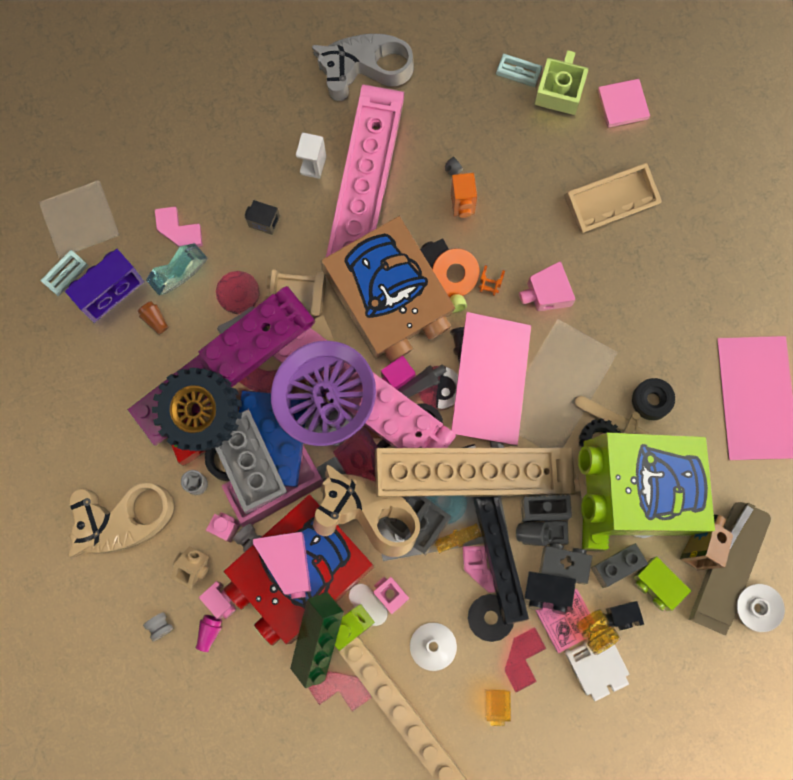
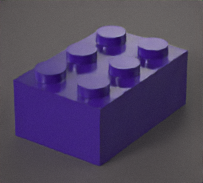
[65,249,145,323]

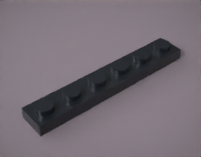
[473,496,529,625]

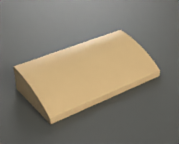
[564,163,662,233]

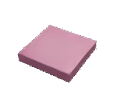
[597,79,650,128]

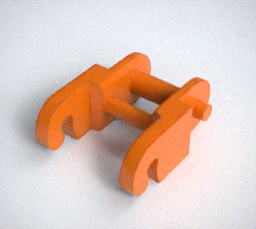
[478,265,505,296]

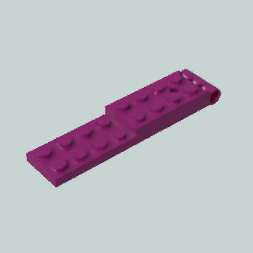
[127,286,316,446]

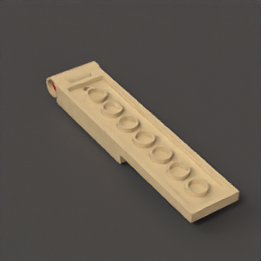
[375,448,575,497]

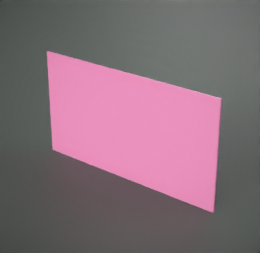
[451,312,531,445]
[717,336,793,460]

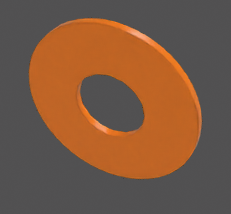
[432,248,479,297]

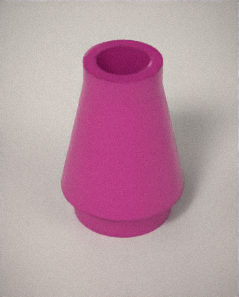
[195,615,222,652]

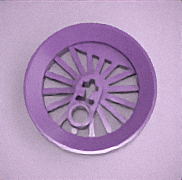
[271,341,376,446]

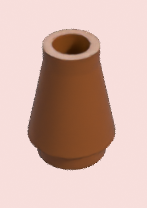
[138,301,169,335]

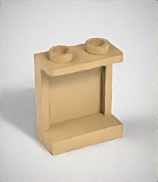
[264,269,326,319]

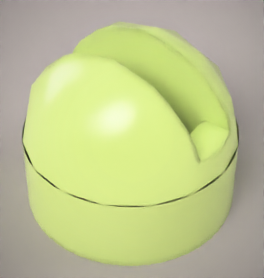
[450,294,467,313]

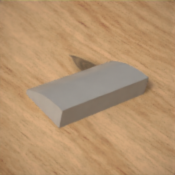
[215,409,287,514]

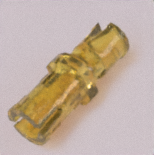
[435,523,482,554]

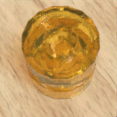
[576,609,621,655]

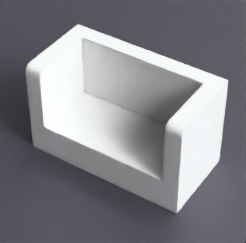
[296,132,326,179]

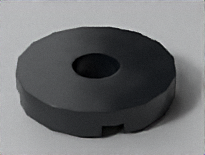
[468,594,514,642]

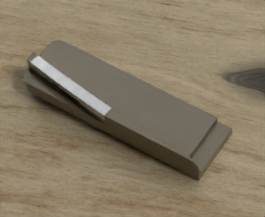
[688,502,771,636]

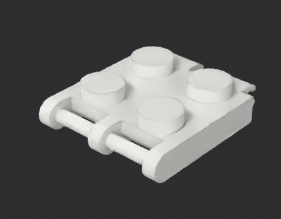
[565,630,630,701]

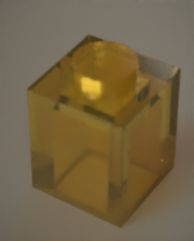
[485,690,511,726]

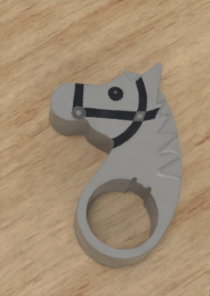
[312,33,414,101]

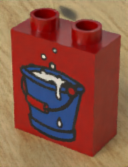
[223,494,374,646]

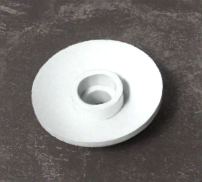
[737,584,785,632]
[410,623,457,671]

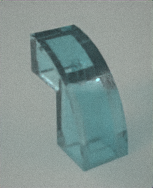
[146,243,208,296]

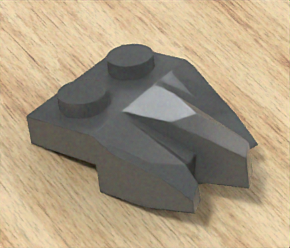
[383,496,452,556]

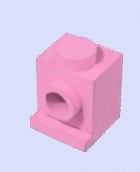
[206,512,241,543]
[373,577,409,614]
[199,581,236,619]

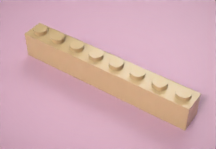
[339,637,467,780]

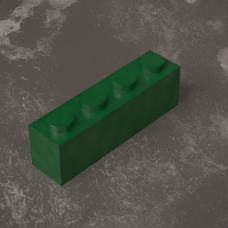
[290,592,344,689]

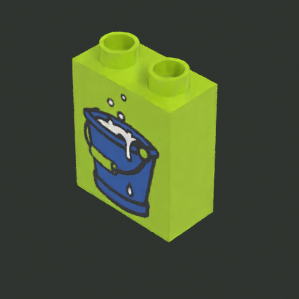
[578,433,715,536]

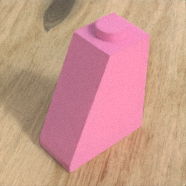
[253,532,311,599]

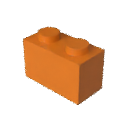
[451,173,477,218]

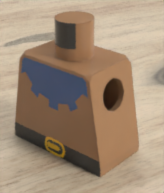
[680,514,733,570]

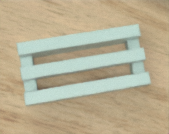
[496,53,542,87]
[40,250,88,296]

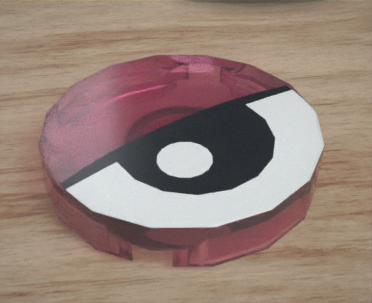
[418,366,458,410]

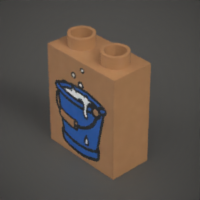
[321,215,455,363]

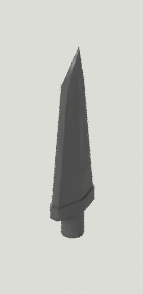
[398,364,447,398]

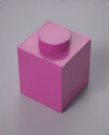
[381,356,416,390]

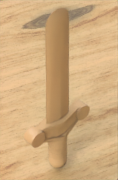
[575,396,653,435]

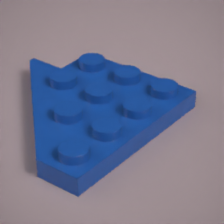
[239,391,309,487]

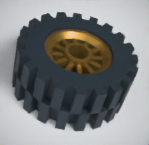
[152,367,242,451]

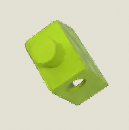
[335,604,375,651]

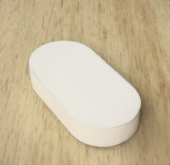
[349,584,388,626]

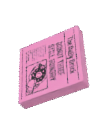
[535,589,600,653]

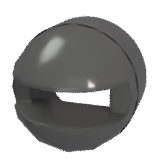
[445,157,463,175]

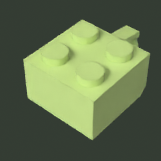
[535,50,589,115]

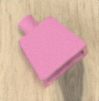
[519,262,575,311]

